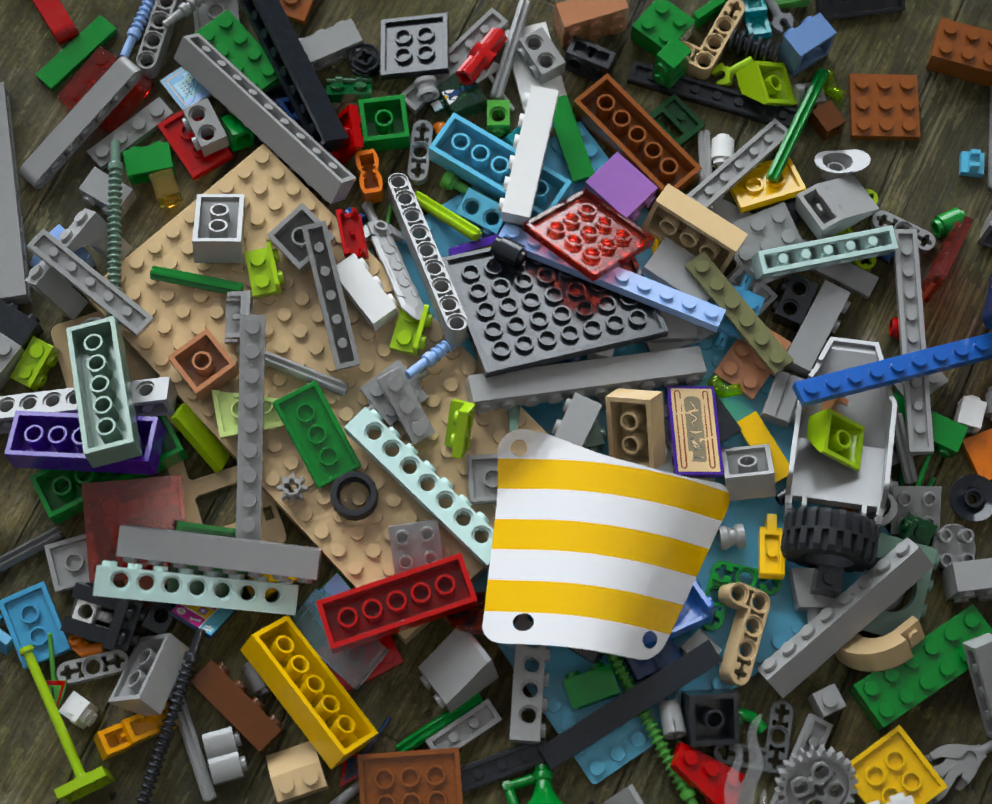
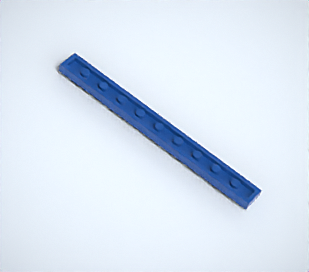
[792,332,992,407]

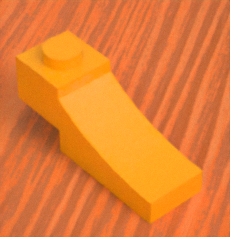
[93,702,178,761]

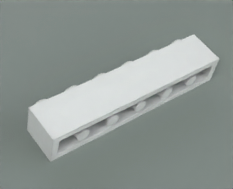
[498,85,559,227]

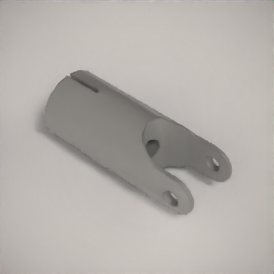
[658,690,686,740]

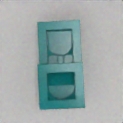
[742,0,772,40]

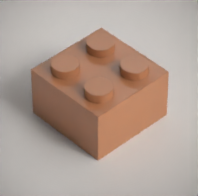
[168,328,239,402]

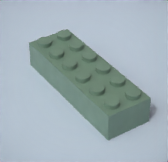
[66,316,142,468]

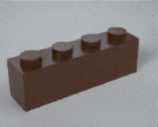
[190,660,284,755]

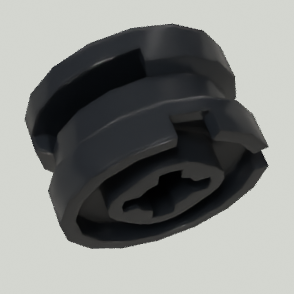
[349,43,381,78]

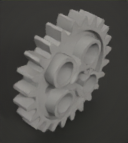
[774,744,859,804]

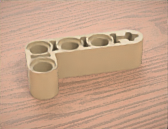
[681,0,745,80]
[718,582,770,686]

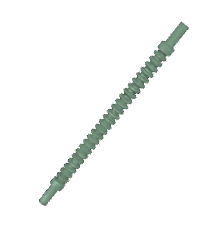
[106,139,123,325]

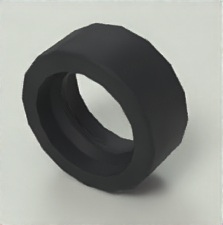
[330,471,378,521]

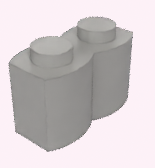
[202,726,248,786]

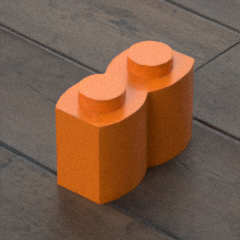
[355,149,384,204]

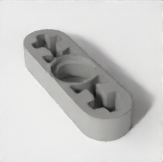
[407,120,433,185]
[870,211,936,254]
[56,650,129,685]

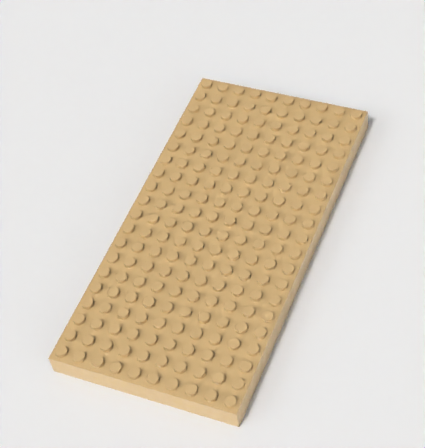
[85,143,548,644]

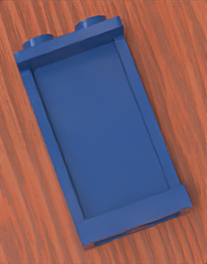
[643,578,715,649]

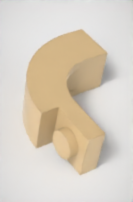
[835,616,925,672]

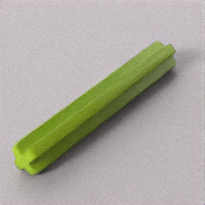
[414,191,482,241]

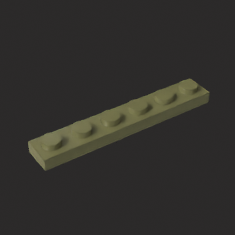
[685,252,794,376]

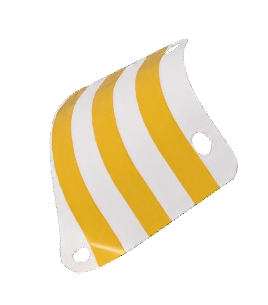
[482,429,730,660]

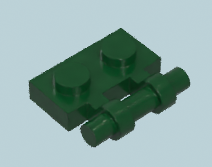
[326,75,373,103]

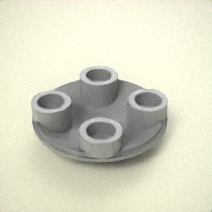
[932,524,976,569]

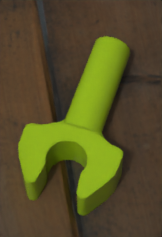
[712,56,753,87]

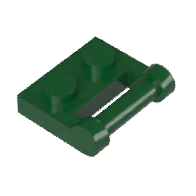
[649,93,705,147]

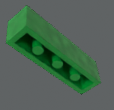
[893,393,969,459]

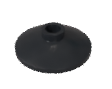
[949,474,992,522]

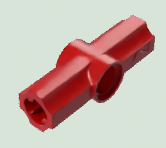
[456,27,508,86]

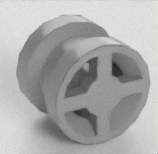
[414,75,440,102]

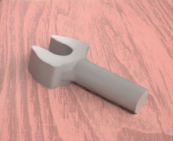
[765,0,793,34]

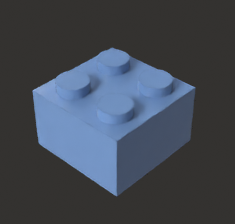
[777,13,837,77]

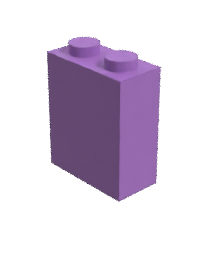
[584,152,658,227]

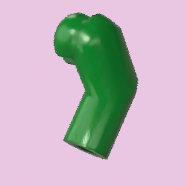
[739,707,768,735]

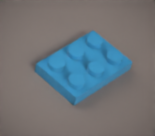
[0,581,72,670]

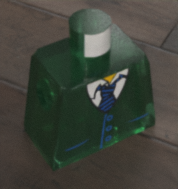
[429,72,487,118]

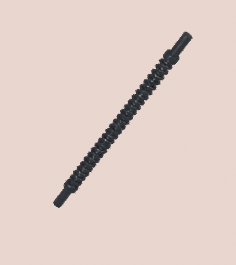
[135,628,206,804]

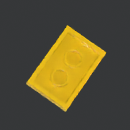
[730,157,806,213]

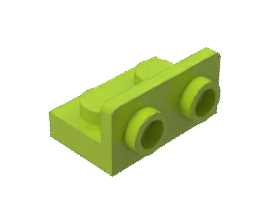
[244,242,285,299]
[390,304,433,357]
[10,336,60,392]
[444,399,476,459]

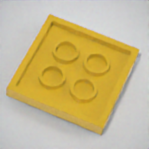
[850,724,948,804]

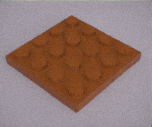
[357,747,463,804]

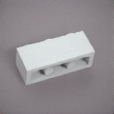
[336,253,398,332]

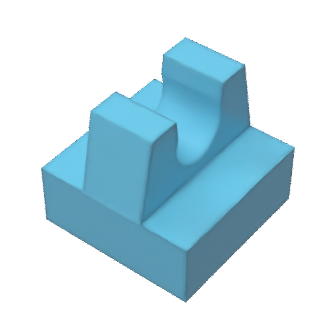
[959,149,985,178]

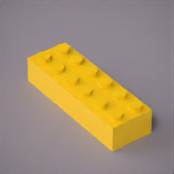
[240,615,378,769]

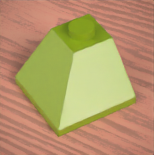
[735,61,797,106]
[806,408,865,471]

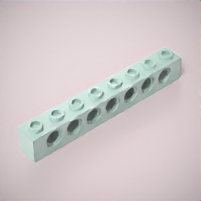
[344,406,494,569]
[93,560,299,615]

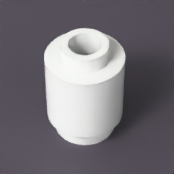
[711,133,735,169]

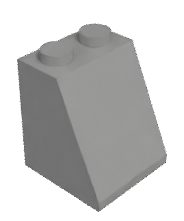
[418,623,499,713]

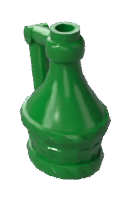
[502,764,564,804]

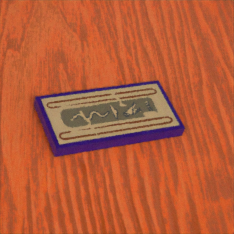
[665,386,724,478]

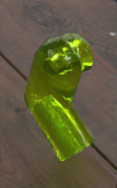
[823,69,845,101]
[707,375,742,399]

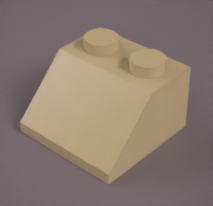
[266,741,329,804]

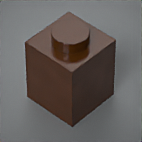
[808,100,846,142]

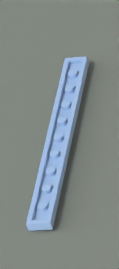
[498,222,726,332]

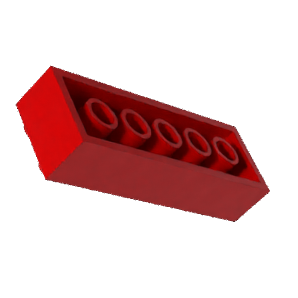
[316,553,478,654]

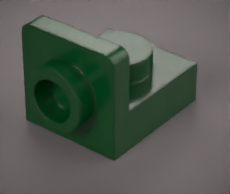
[899,512,938,546]

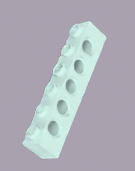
[751,225,898,280]

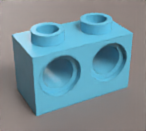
[456,188,506,236]

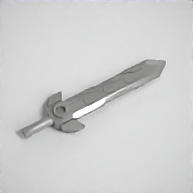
[361,201,424,320]

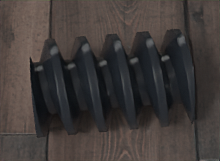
[728,26,778,62]

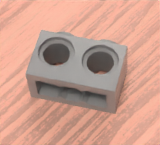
[517,27,566,85]
[181,98,230,157]

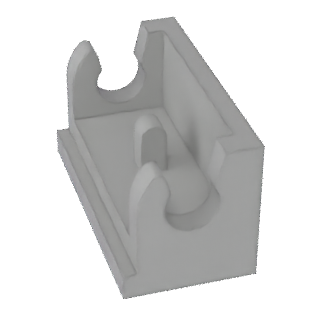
[224,291,253,344]

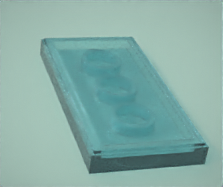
[291,588,389,690]

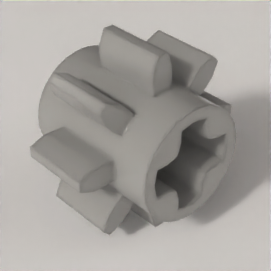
[277,472,309,505]

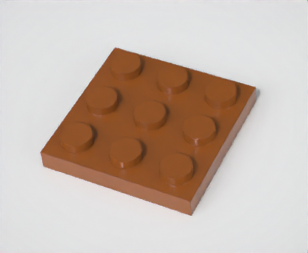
[848,73,920,141]

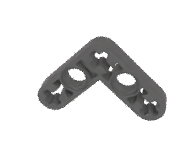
[713,700,793,774]

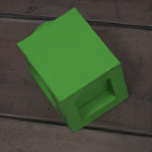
[487,100,510,137]

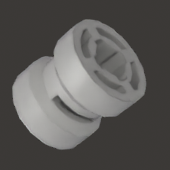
[717,524,746,551]

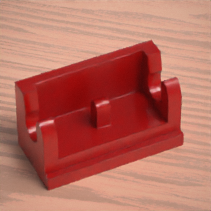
[335,207,369,260]

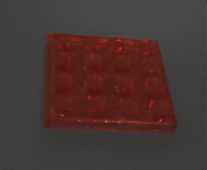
[522,188,655,282]
[81,475,186,583]

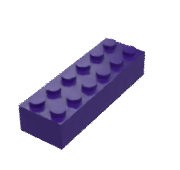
[4,410,166,475]

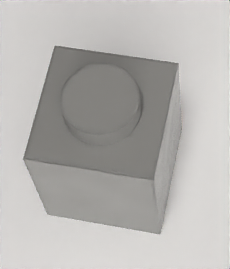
[807,683,846,719]

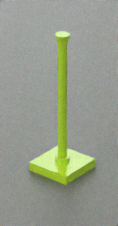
[19,645,115,804]

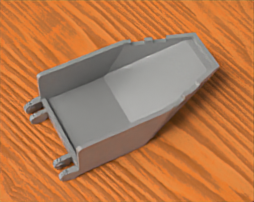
[784,337,897,529]

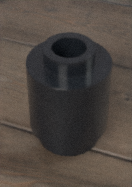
[490,236,527,267]

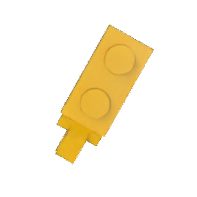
[758,514,785,580]

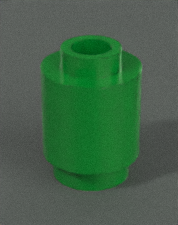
[931,208,968,238]

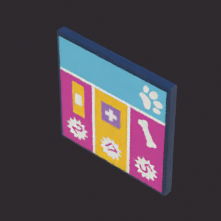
[169,604,236,639]

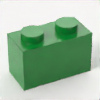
[652,36,692,89]
[123,142,177,185]
[562,662,621,712]

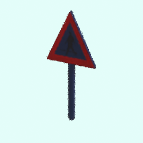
[339,717,391,788]

